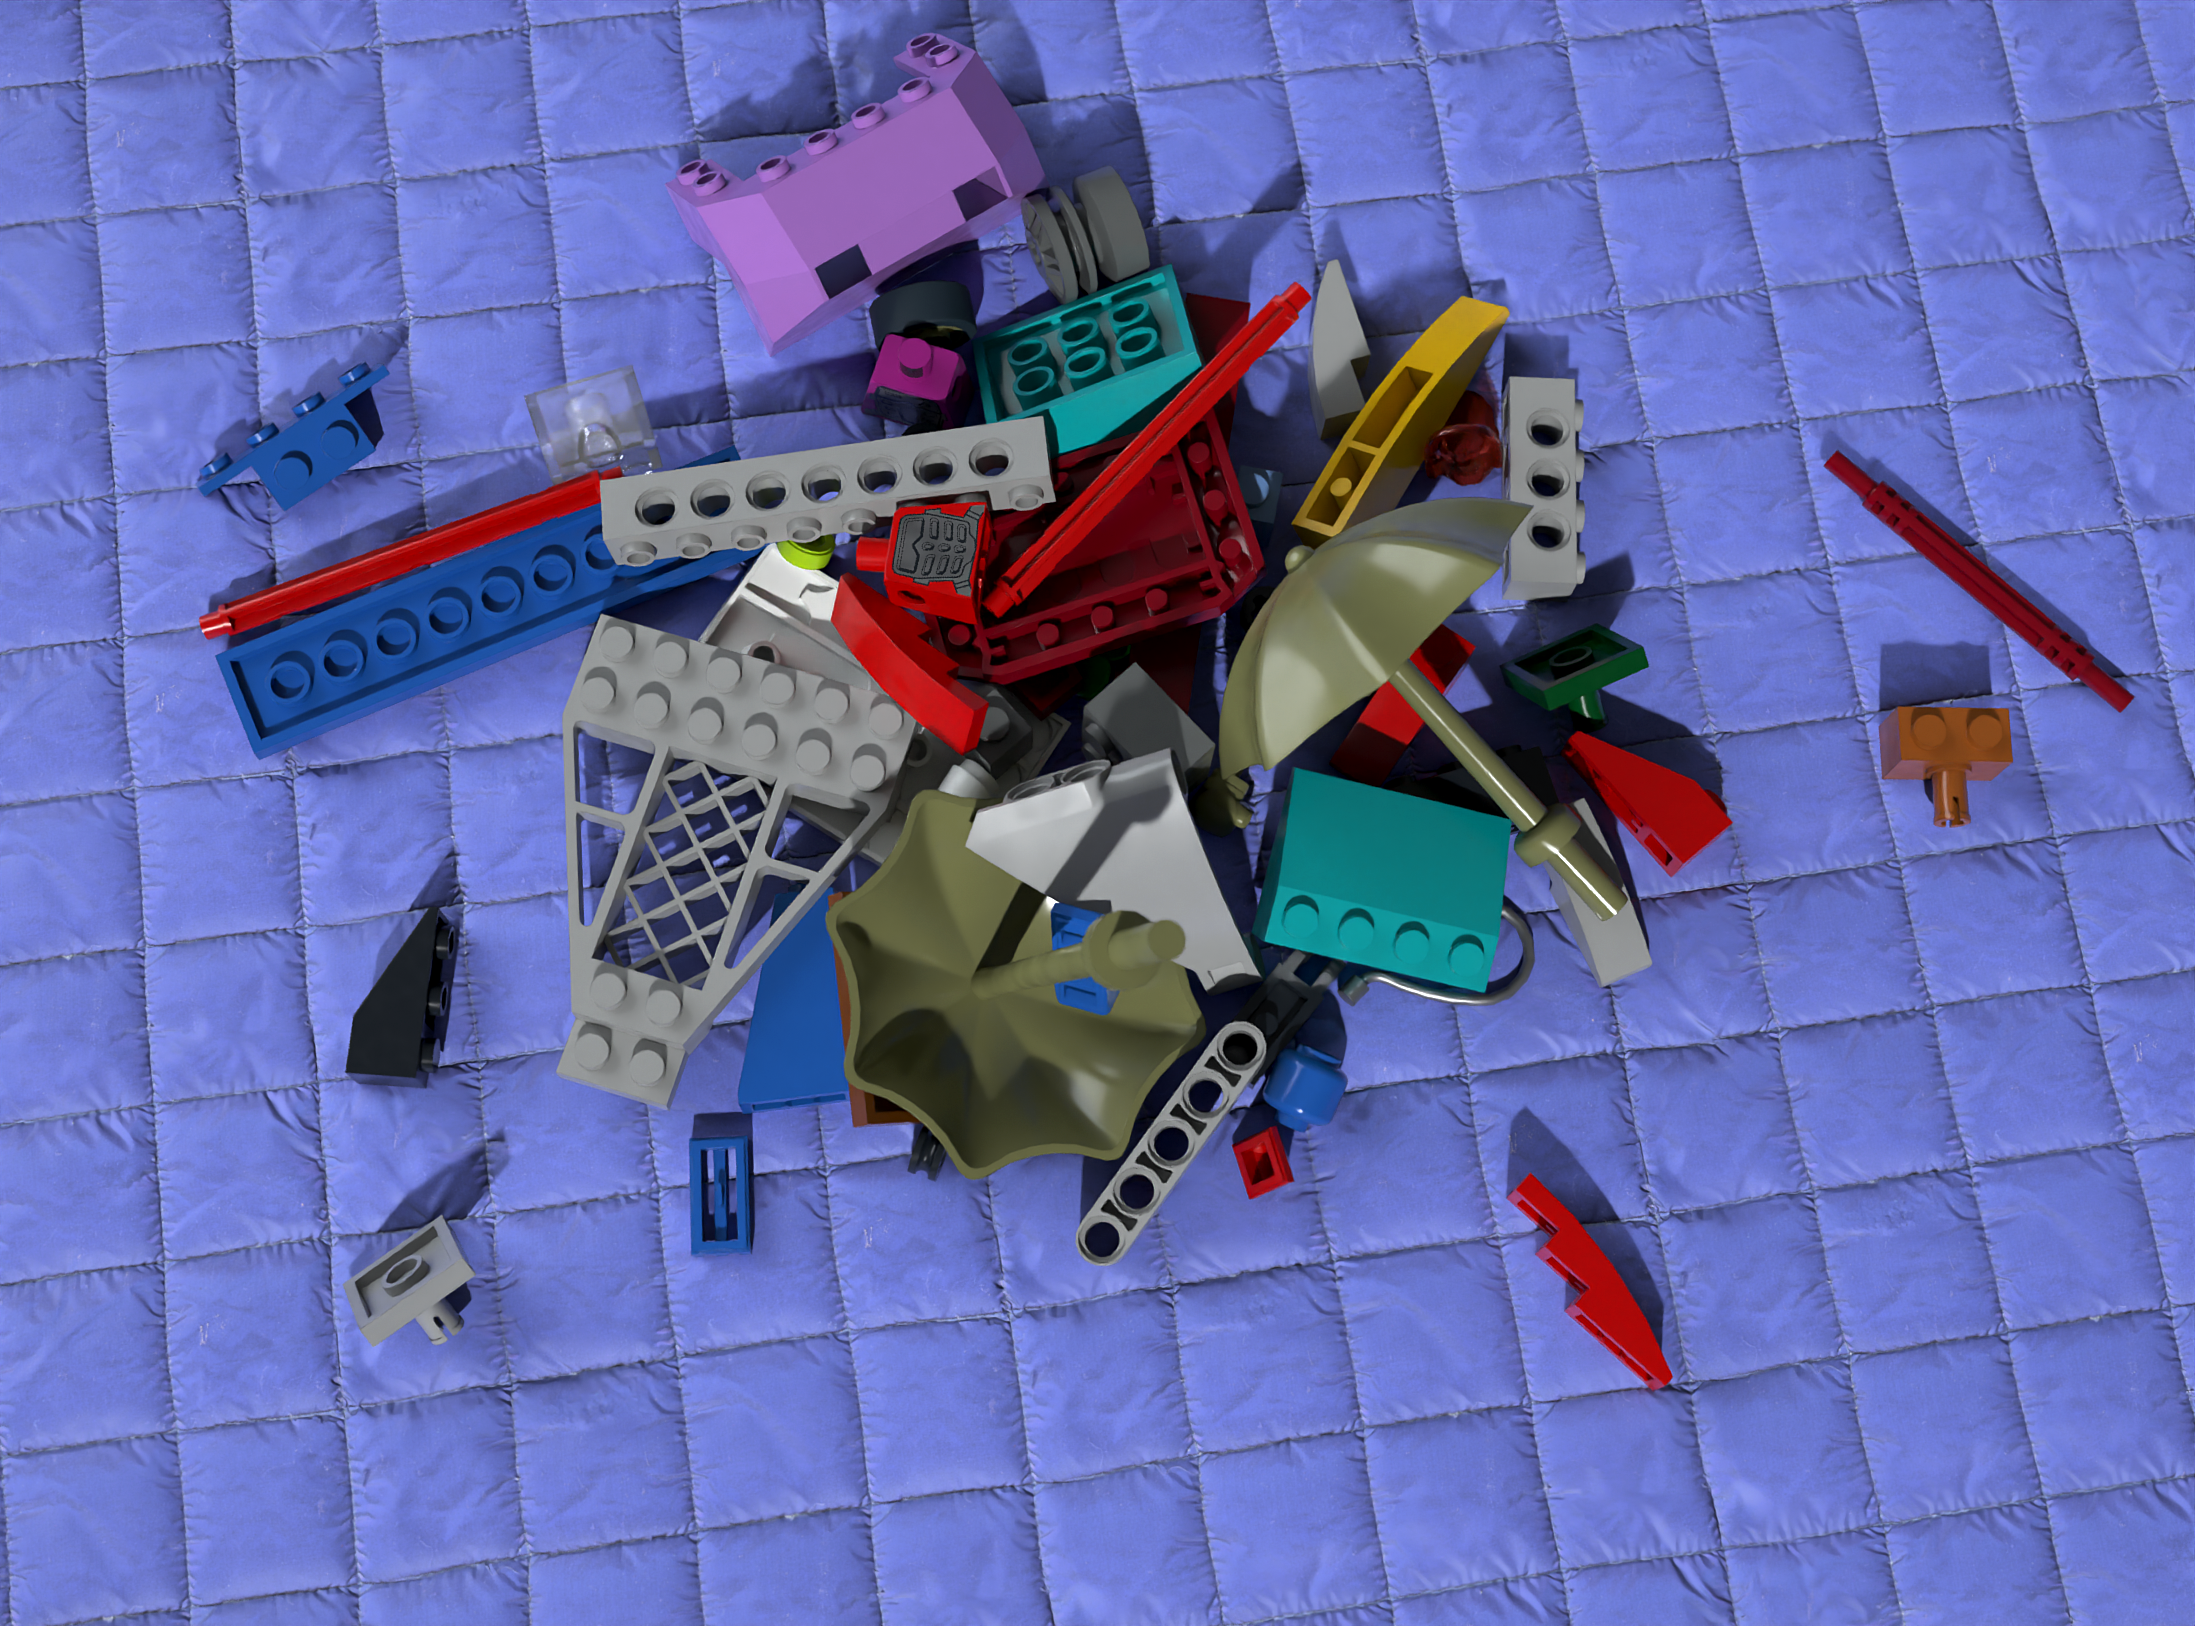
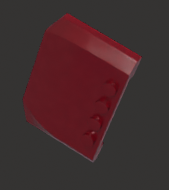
[923,407,1268,685]

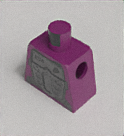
[861,334,975,430]

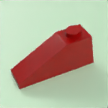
[1329,623,1476,788]
[1560,731,1733,878]

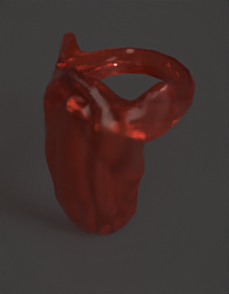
[1424,390,1504,486]

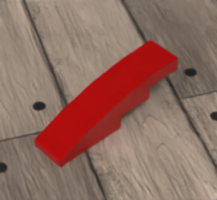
[831,572,989,756]
[1506,1173,1673,1391]

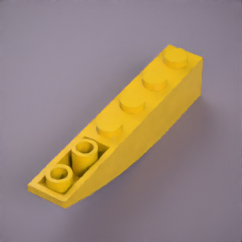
[1291,296,1510,550]

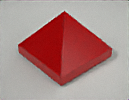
[1232,1126,1294,1200]

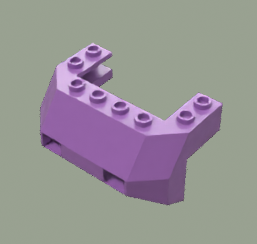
[665,33,1050,357]

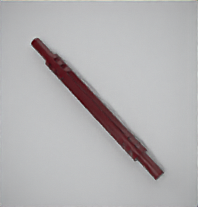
[1823,450,2135,713]

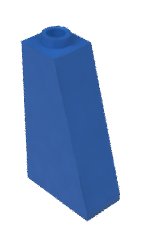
[738,883,850,1114]

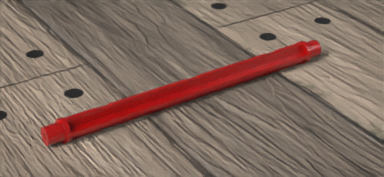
[981,282,1312,619]
[199,465,625,640]

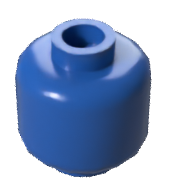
[1263,1042,1348,1133]

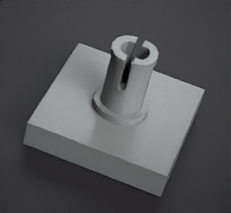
[342,1215,476,1347]

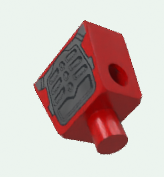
[856,502,993,624]

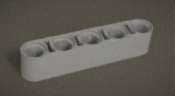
[1075,1021,1266,1266]

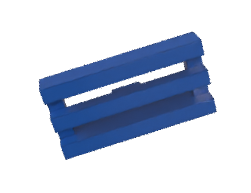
[689,1135,752,1257]

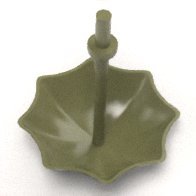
[1219,497,1628,921]
[825,789,1207,1180]

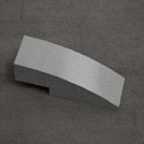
[1308,259,1371,440]
[1542,798,1652,988]

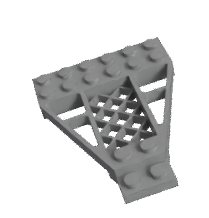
[556,614,920,1111]

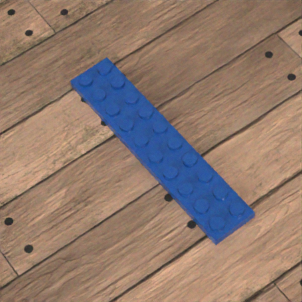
[215,445,777,760]

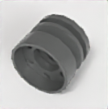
[1021,165,1150,305]

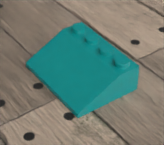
[971,263,1218,459]
[1251,767,1512,993]

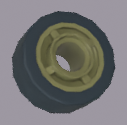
[869,280,977,352]

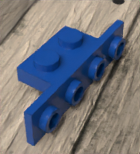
[195,361,390,512]

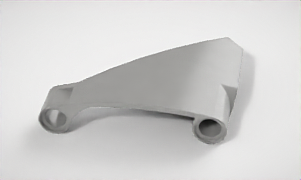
[965,747,1266,996]

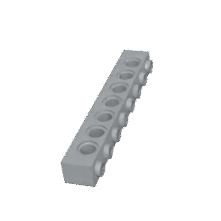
[600,416,1056,567]

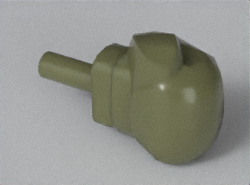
[1188,768,1254,838]

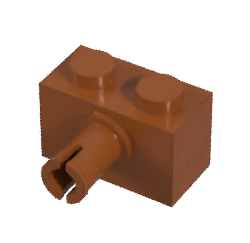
[1879,706,2013,828]

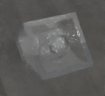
[524,365,663,486]

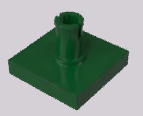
[1499,623,1649,734]

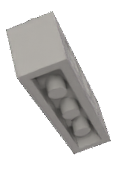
[1501,376,1586,602]

